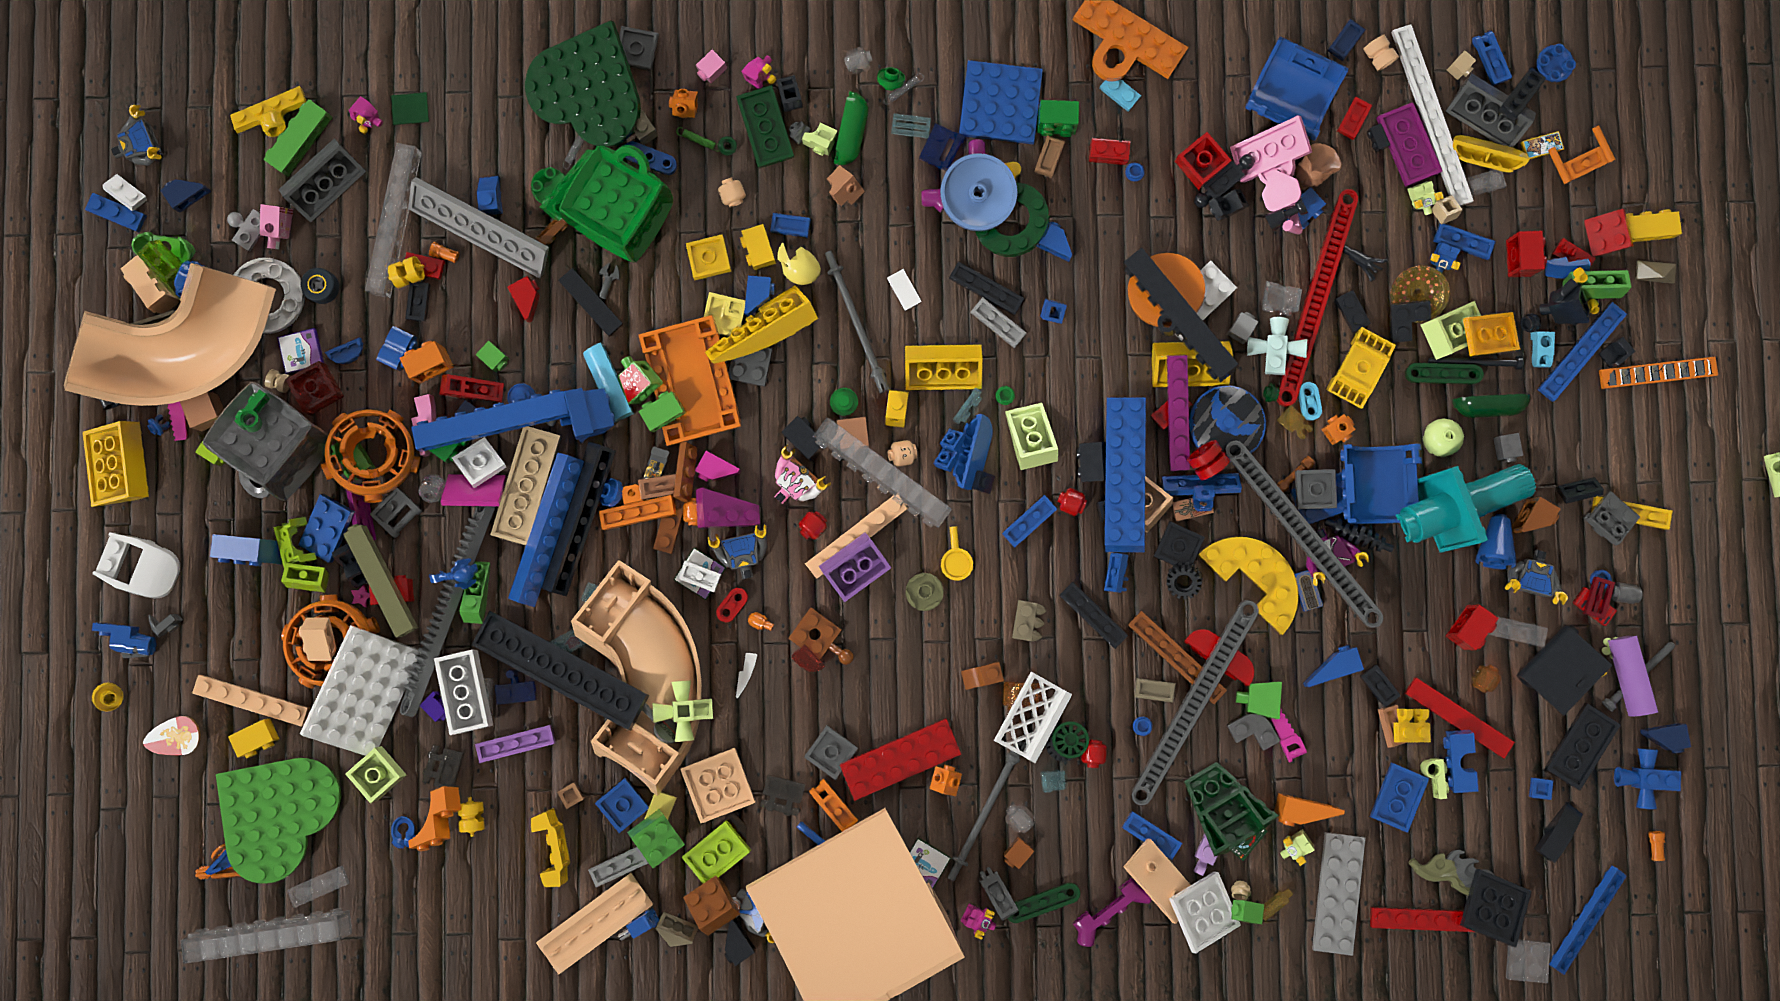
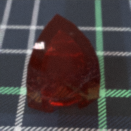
[791,644,826,672]

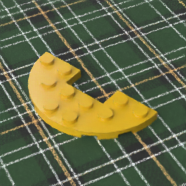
[1197,537,1298,635]

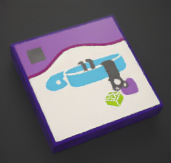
[277,328,325,375]

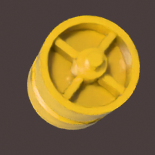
[388,256,425,288]
[458,797,485,837]

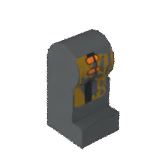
[643,446,672,479]

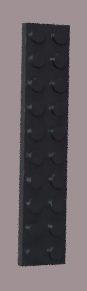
[471,610,649,731]

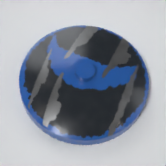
[1189,386,1266,462]

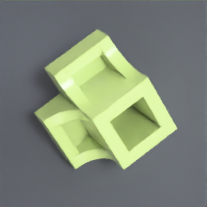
[802,123,838,156]

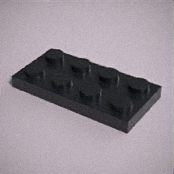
[1544,703,1621,790]

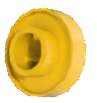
[92,682,123,712]

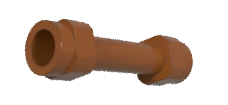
[1276,456,1316,493]

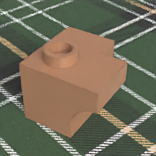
[827,165,865,206]

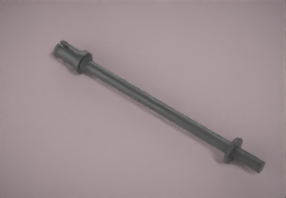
[825,251,891,394]
[947,741,1027,881]

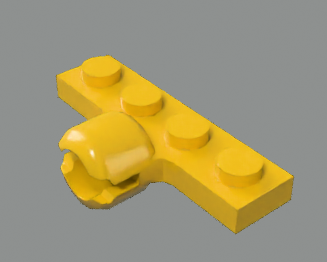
[230,86,307,137]

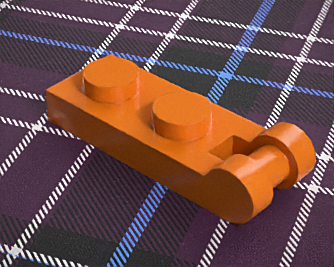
[809,778,858,832]

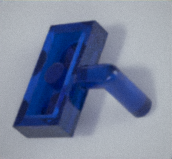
[495,670,537,705]

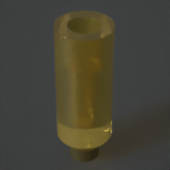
[1263,889,1293,922]

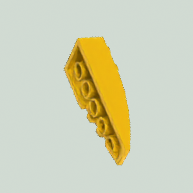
[705,286,818,364]

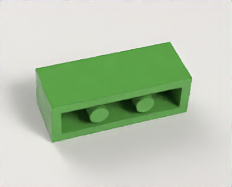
[1562,270,1631,299]

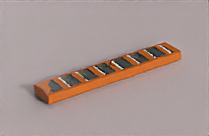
[1599,357,1718,389]

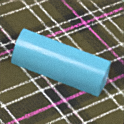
[583,342,634,422]

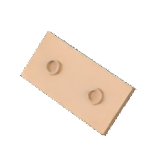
[1123,839,1191,924]

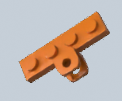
[599,484,677,530]

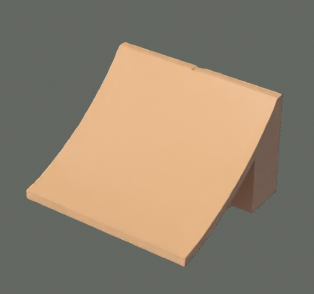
[746,808,965,1001]

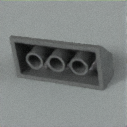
[1445,73,1536,147]
[278,138,366,222]

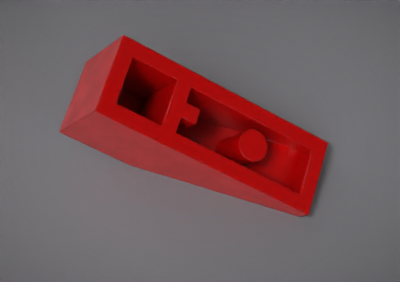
[439,374,504,402]

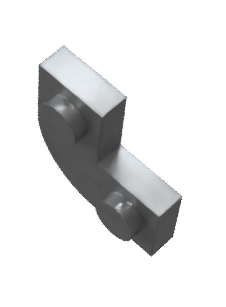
[1226,714,1280,751]

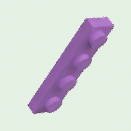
[475,725,556,763]

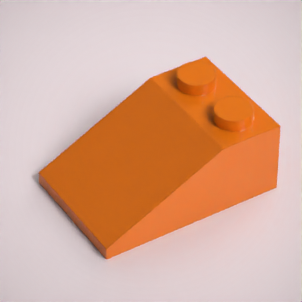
[1274,793,1345,827]

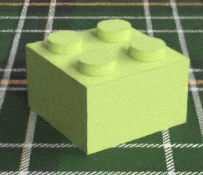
[346,746,406,803]

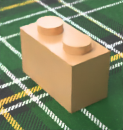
[299,618,337,661]

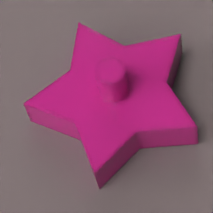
[351,585,370,607]

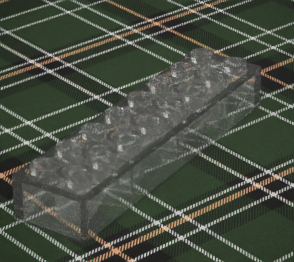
[180,908,352,964]

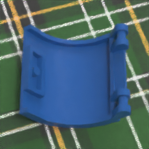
[1245,36,1349,141]
[1341,444,1422,524]

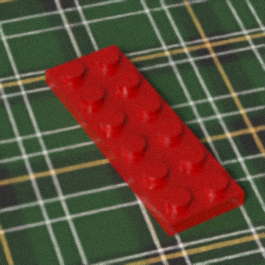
[839,718,962,801]

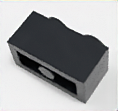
[1367,124,1390,152]

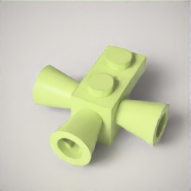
[652,680,713,742]

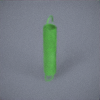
[676,127,719,152]

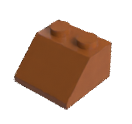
[1512,497,1560,534]

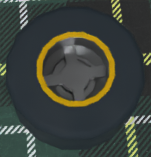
[300,268,339,304]

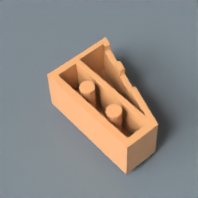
[121,254,181,314]

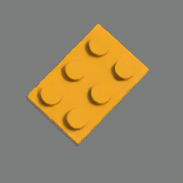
[1463,312,1520,356]

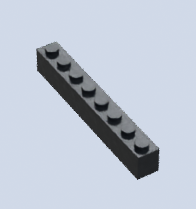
[542,442,616,597]

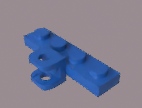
[1161,473,1242,511]

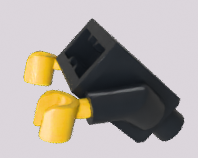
[1540,267,1600,325]

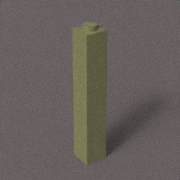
[343,524,418,638]

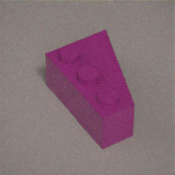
[696,488,760,528]

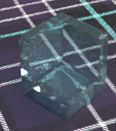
[1041,770,1066,793]

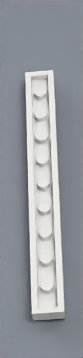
[1391,24,1474,206]

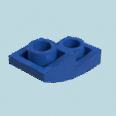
[1545,257,1591,279]
[933,428,965,472]

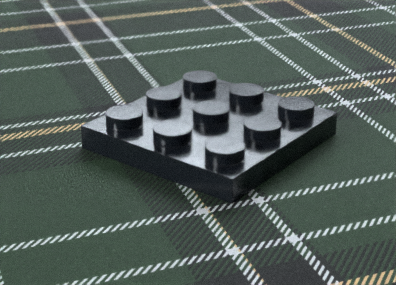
[1460,869,1532,947]

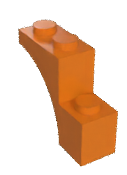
[408,786,461,851]

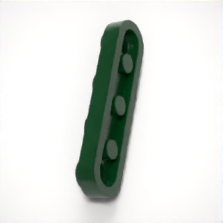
[1405,363,1484,385]
[1007,882,1080,923]

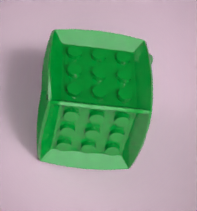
[559,145,673,263]

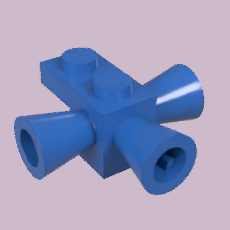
[1614,748,1681,809]

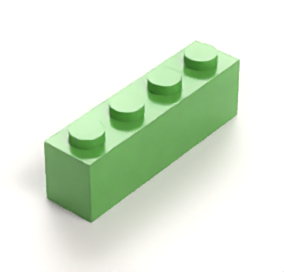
[263,99,333,177]

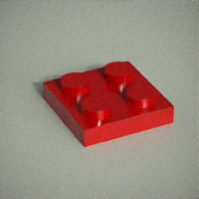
[1584,209,1634,257]

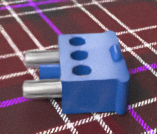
[618,908,660,941]

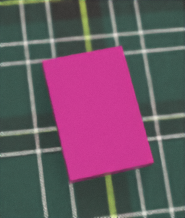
[441,474,506,506]

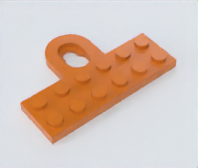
[1073,0,1188,81]

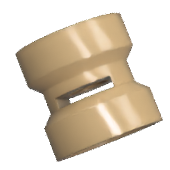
[265,369,292,393]

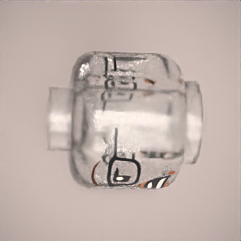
[418,474,446,503]

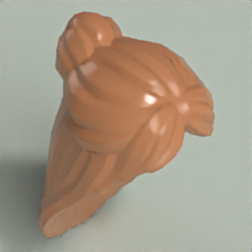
[1295,143,1342,190]

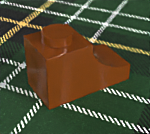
[961,662,1004,690]

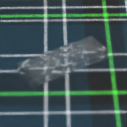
[1488,616,1548,647]

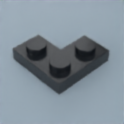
[1390,300,1431,343]

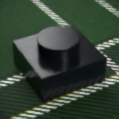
[972,470,995,494]

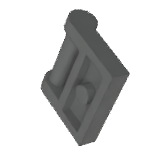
[370,487,423,538]

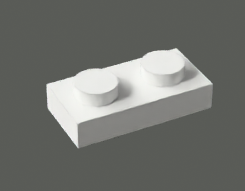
[102,174,147,211]
[678,561,722,592]

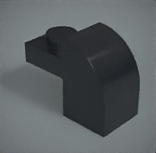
[777,75,803,112]
[1209,189,1249,221]
[332,544,367,588]

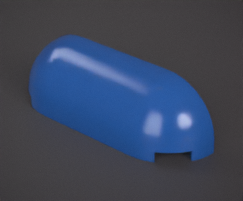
[953,414,993,490]

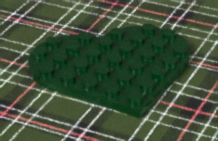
[525,20,641,147]

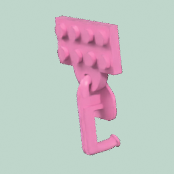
[1230,115,1312,234]

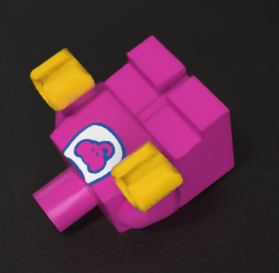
[741,55,777,89]
[349,96,383,134]
[961,903,996,940]

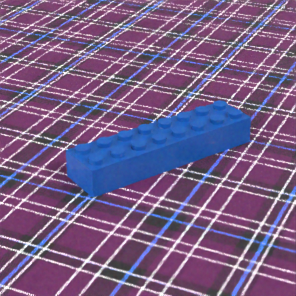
[1105,398,1146,552]

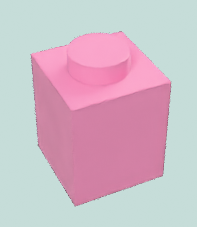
[696,50,727,83]

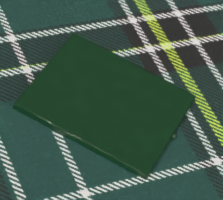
[391,92,429,125]

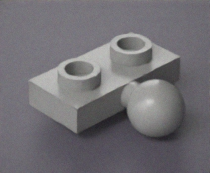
[227,209,261,252]

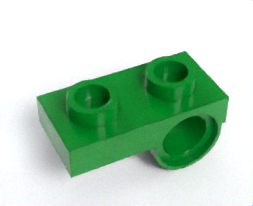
[234,389,270,432]

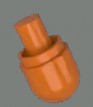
[748,612,774,631]

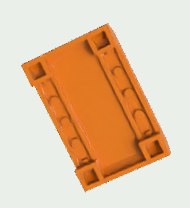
[639,315,742,446]

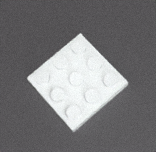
[1169,872,1241,953]

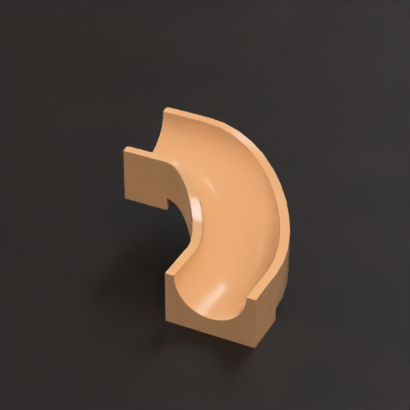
[64,263,276,406]
[571,560,702,796]

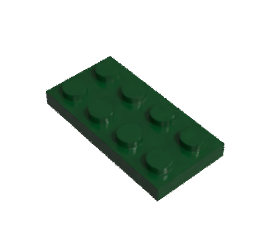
[736,85,794,169]

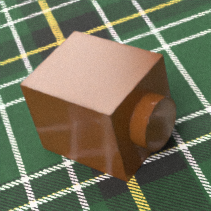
[1003,836,1034,869]

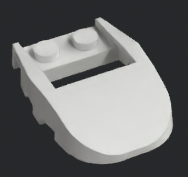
[93,532,180,599]

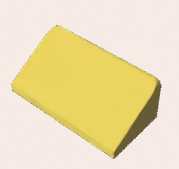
[645,791,677,820]

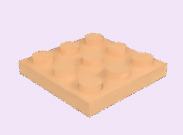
[681,748,756,823]

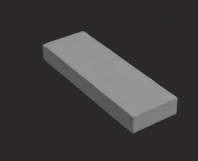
[970,297,1027,348]
[588,847,648,887]

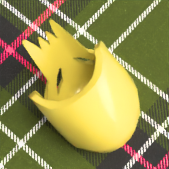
[778,243,821,285]

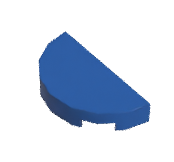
[325,337,363,365]

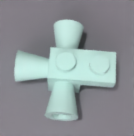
[1247,317,1308,375]

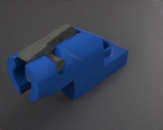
[92,623,156,658]

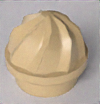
[1231,881,1251,901]

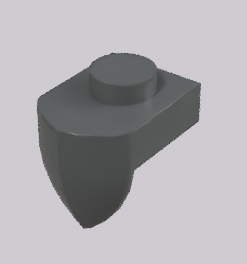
[148,614,183,637]

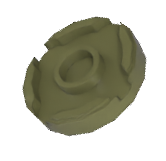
[906,573,944,611]

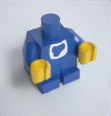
[1430,242,1461,276]

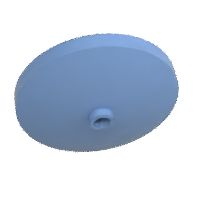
[940,154,1017,231]

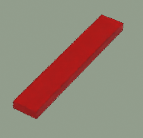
[1404,677,1515,759]

